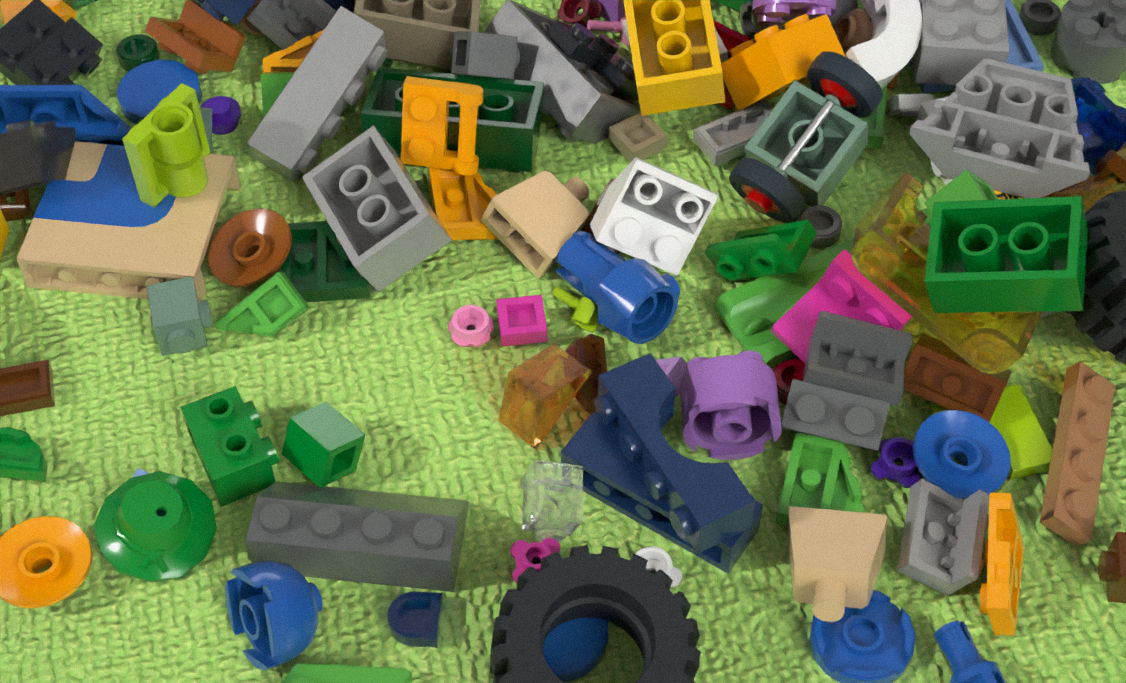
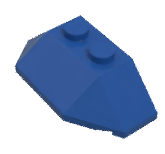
[0,85,131,164]

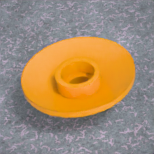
[0,516,92,608]

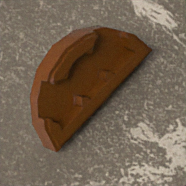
[563,334,607,415]

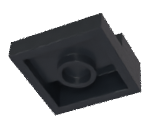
[0,0,103,85]

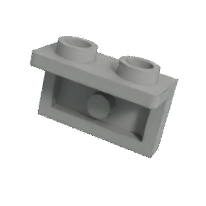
[897,479,989,596]

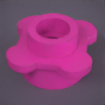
[510,538,560,584]

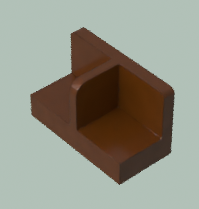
[903,334,1012,422]

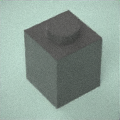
[451,31,520,79]

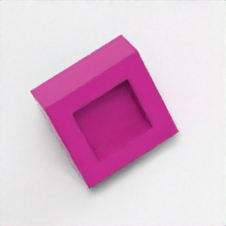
[496,295,548,347]

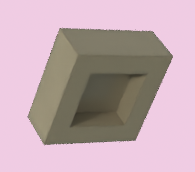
[609,112,668,163]

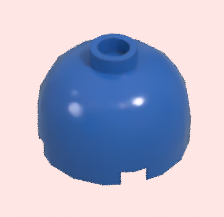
[225,560,322,671]

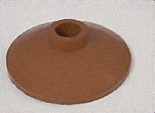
[208,209,292,287]

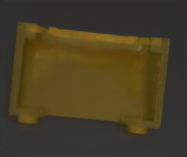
[851,172,1042,374]

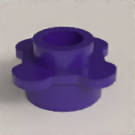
[871,437,919,488]

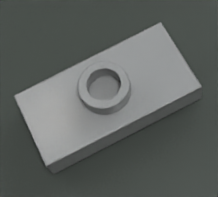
[693,100,773,166]

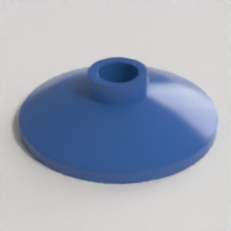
[913,410,1011,499]

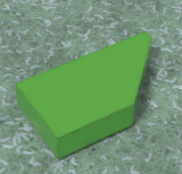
[214,272,310,336]

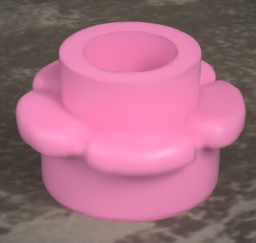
[448,305,494,347]

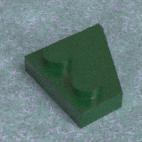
[281,221,370,303]

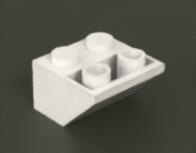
[590,157,719,276]

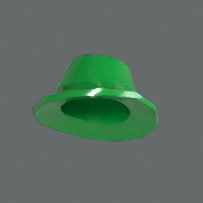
[94,471,217,583]

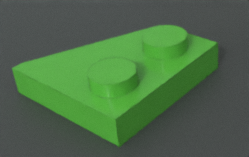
[775,432,865,526]

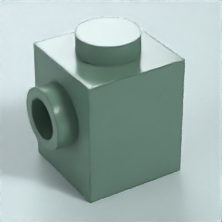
[147,276,213,356]

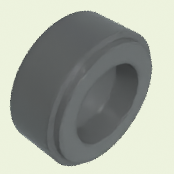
[1019,0,1061,35]
[798,205,842,248]

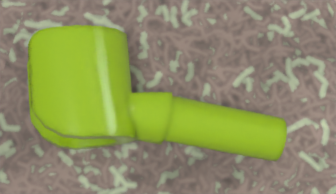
[553,286,599,333]

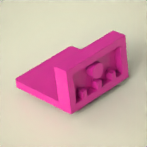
[771,249,915,363]

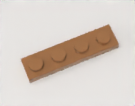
[1040,361,1116,547]

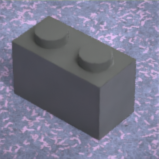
[781,379,890,452]

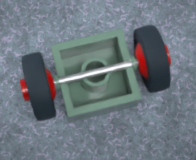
[729,51,883,223]

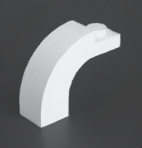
[845,0,922,89]

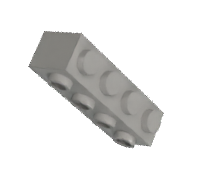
[247,6,388,183]

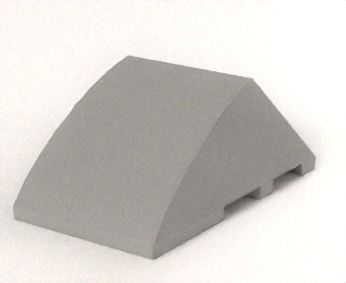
[909,58,1090,198]

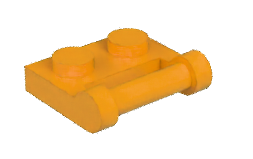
[401,76,483,175]

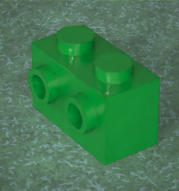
[180,386,279,507]

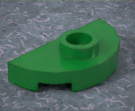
[0,427,48,482]

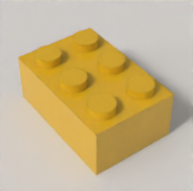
[623,0,725,116]

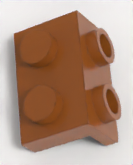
[145,0,245,74]

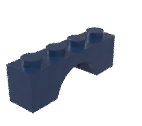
[594,353,755,553]

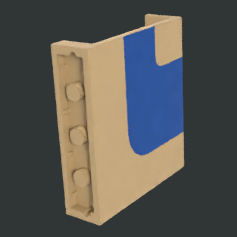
[16,140,241,301]

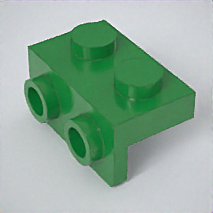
[705,220,817,282]

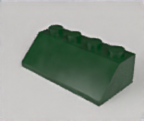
[361,67,544,172]

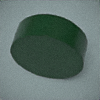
[116,34,160,72]

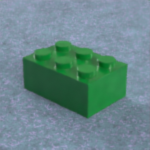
[924,196,1088,313]

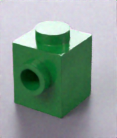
[282,402,366,488]

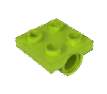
[122,83,210,207]

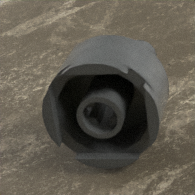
[1051,0,1126,84]

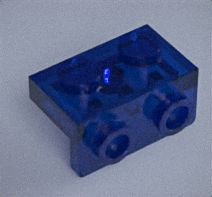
[1071,77,1126,175]

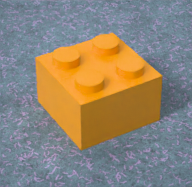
[721,14,846,111]

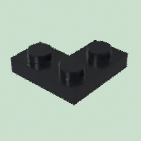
[547,20,639,100]

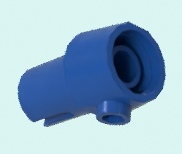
[556,231,680,344]

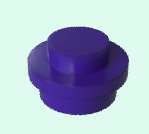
[200,96,241,135]

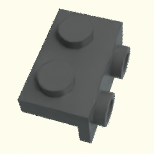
[247,0,337,50]
[803,311,913,407]

